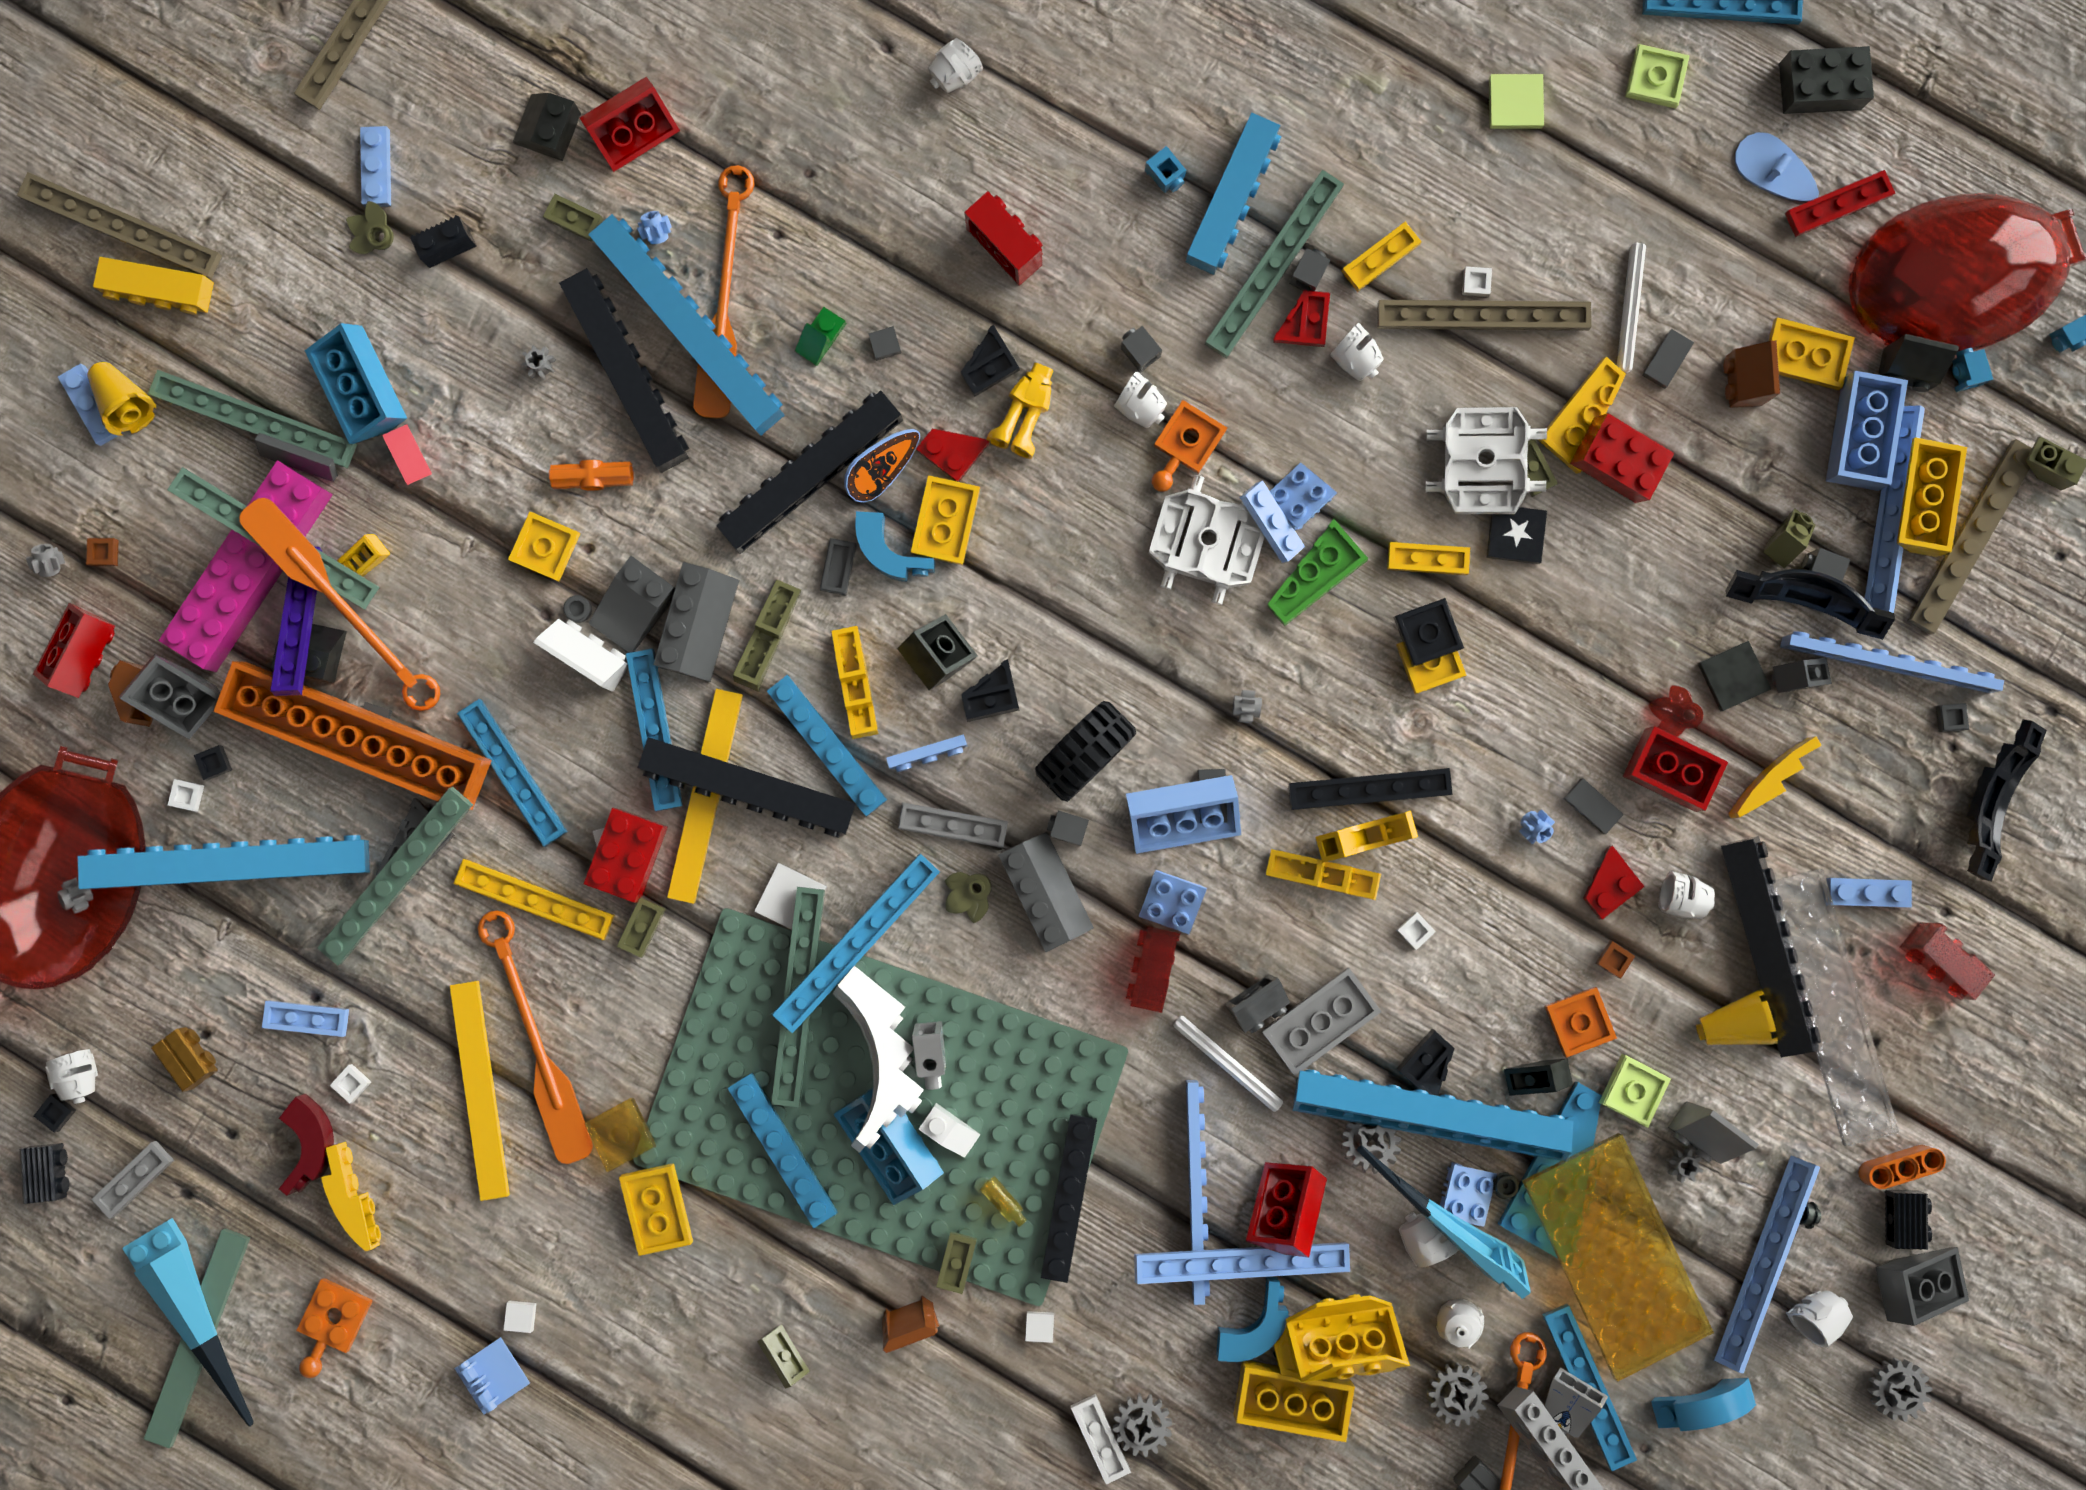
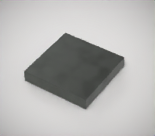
[1697,641,1771,712]

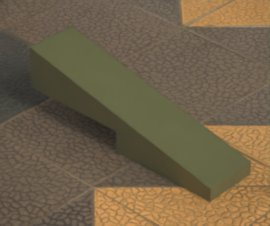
[733,580,801,692]

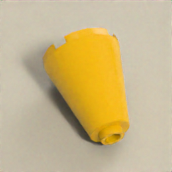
[87,362,156,436]
[1695,990,1778,1045]

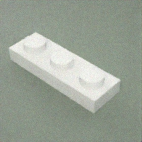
[1071,1394,1131,1484]

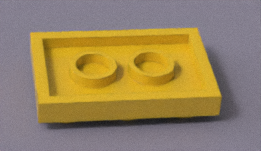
[1769,317,1855,390]
[910,475,980,565]
[619,1163,693,1256]

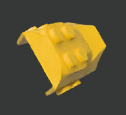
[1274,1294,1410,1382]

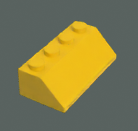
[1897,437,1967,557]

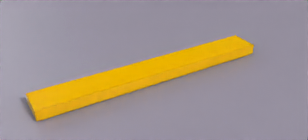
[667,689,743,904]
[450,981,510,1201]

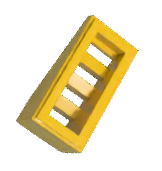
[337,534,390,577]

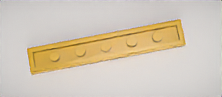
[453,859,615,940]

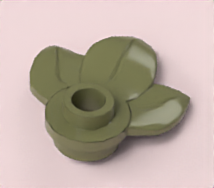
[346,201,394,254]
[945,872,992,923]

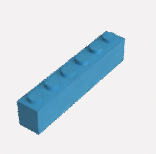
[1185,112,1282,275]

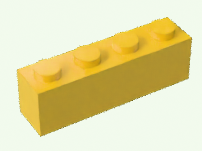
[93,256,214,315]

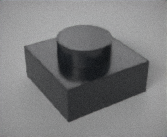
[194,745,232,781]
[34,1093,76,1133]

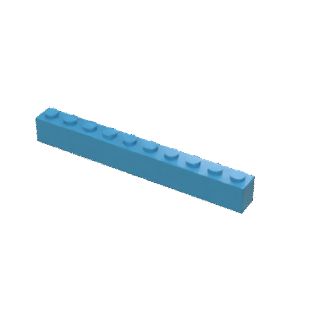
[588,214,785,436]
[78,835,370,889]
[1292,1069,1573,1161]

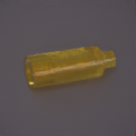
[980,1176,1027,1227]

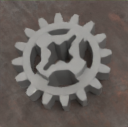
[1341,1122,1401,1174]
[1867,1358,1932,1422]
[1427,1363,1489,1427]
[1113,1393,1172,1457]

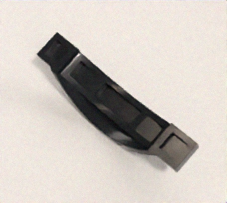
[1725,569,1895,640]
[1966,719,2047,882]

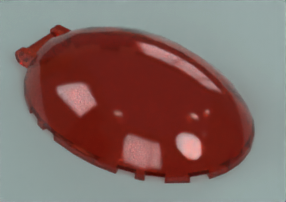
[1849,193,2086,352]
[0,746,146,989]

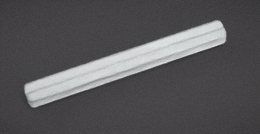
[1617,243,1646,373]
[1173,1016,1283,1112]

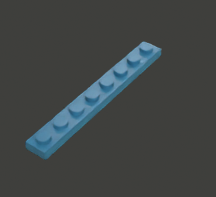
[771,854,940,1033]

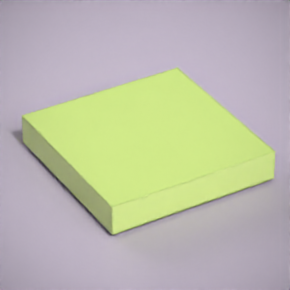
[1625,44,1690,109]
[1489,74,1544,129]
[1599,1054,1671,1128]

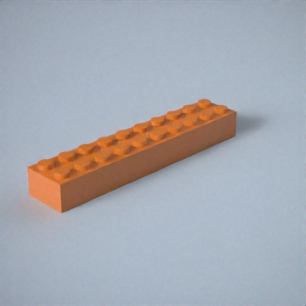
[213,661,492,810]

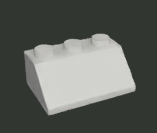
[533,619,629,692]

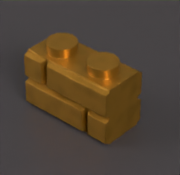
[151,1027,218,1092]

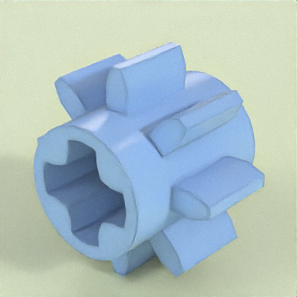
[637,211,671,244]
[1519,810,1555,844]

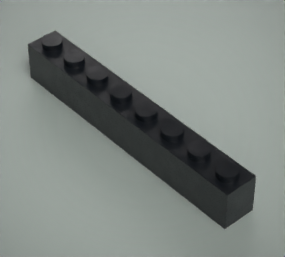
[559,268,690,473]
[716,391,903,554]
[637,737,856,838]
[1721,836,1821,1058]

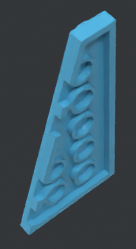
[1498,1081,1602,1266]

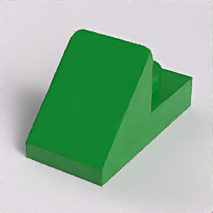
[795,307,847,366]

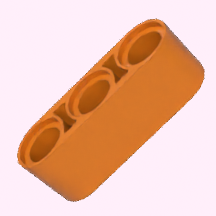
[1858,1145,1946,1189]

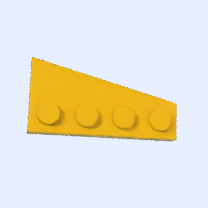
[1538,357,1626,474]

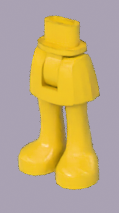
[986,363,1053,459]

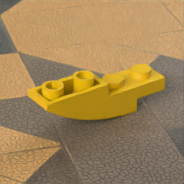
[321,1142,381,1251]

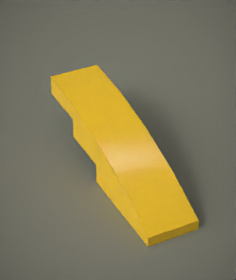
[831,626,879,739]
[1728,736,1822,818]
[1266,849,1381,900]

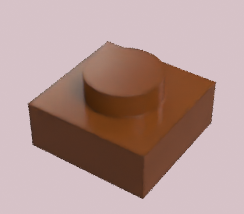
[86,538,119,566]
[1595,941,1635,979]

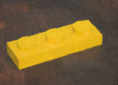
[1341,221,1421,292]
[1387,542,1470,575]

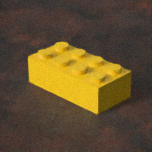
[1233,1360,1355,1442]

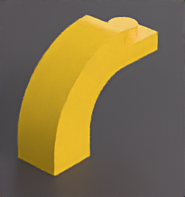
[1315,811,1418,863]

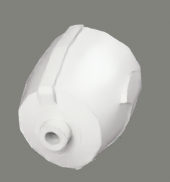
[928,38,983,93]
[1330,323,1383,381]
[1114,372,1167,428]
[1658,871,1715,919]
[45,1049,98,1104]
[1399,1212,1459,1267]
[1786,1290,1853,1348]
[1436,1298,1484,1349]

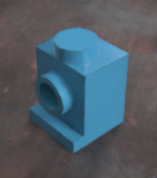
[1145,146,1186,193]
[2049,315,2086,353]
[1952,348,1993,392]

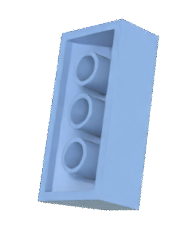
[1126,775,1241,854]

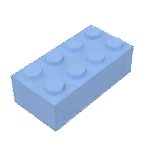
[1826,371,1908,491]

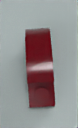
[278,1094,334,1196]

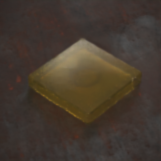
[584,1098,656,1172]

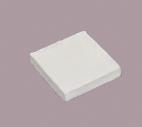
[755,863,827,930]

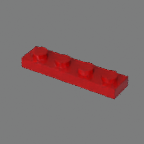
[1785,170,1896,237]

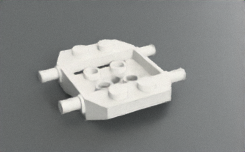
[1426,407,1547,514]
[1148,475,1265,605]

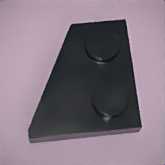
[961,325,1020,397]
[961,659,1020,722]
[1396,1029,1455,1096]

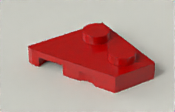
[1274,290,1330,347]
[916,428,989,482]
[1583,845,1645,920]

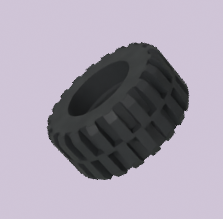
[1035,701,1137,802]

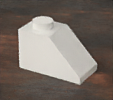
[919,1103,980,1157]

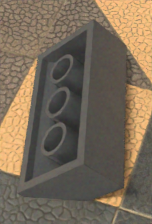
[653,562,740,682]
[998,832,1094,952]

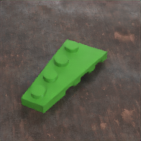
[1268,519,1368,626]

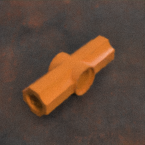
[549,460,634,491]

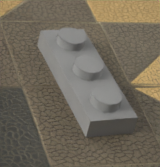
[91,1141,174,1219]

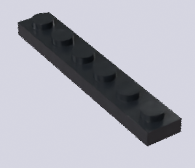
[1288,768,1453,810]
[1041,1114,1097,1283]

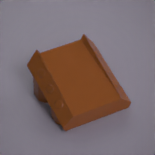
[882,1296,940,1353]

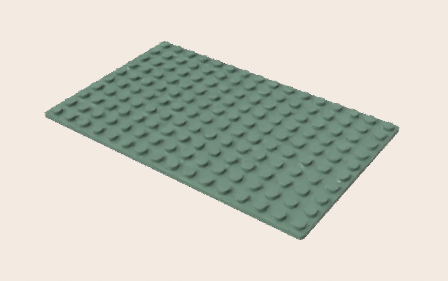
[634,908,1128,1306]

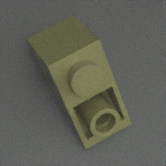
[2026,437,2086,490]
[1763,508,1816,569]

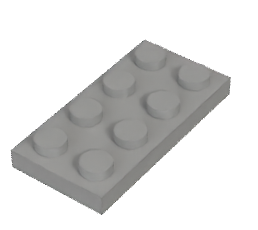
[1261,968,1381,1076]

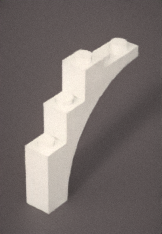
[833,966,924,1153]

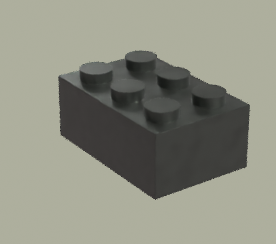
[1779,46,1874,114]

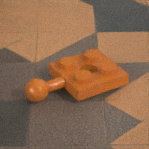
[1152,400,1227,492]
[296,1278,373,1378]

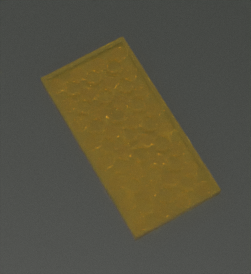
[1522,1133,1714,1382]

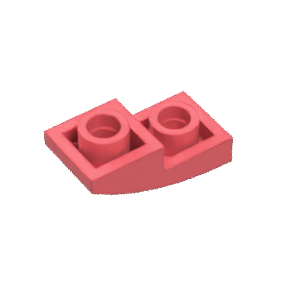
[382,424,432,485]

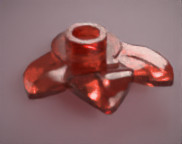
[1648,685,1704,737]

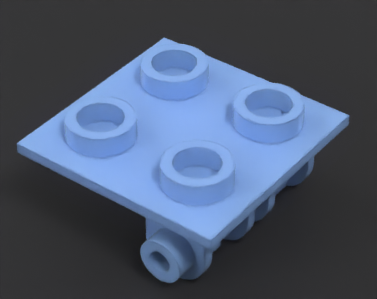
[1270,463,1337,531]
[1139,870,1207,934]
[1440,1162,1497,1227]
[454,1337,530,1414]

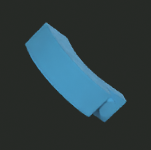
[855,511,935,582]
[1216,1277,1289,1362]
[1651,1378,1756,1431]

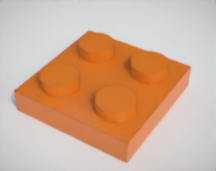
[1544,987,1617,1058]

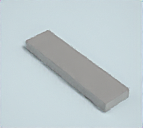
[898,802,1008,848]

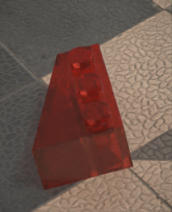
[1899,922,1995,1000]
[1125,925,1181,1013]

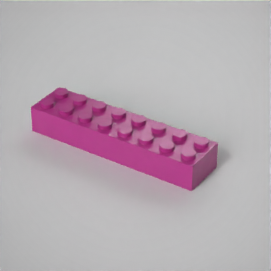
[158,460,333,672]

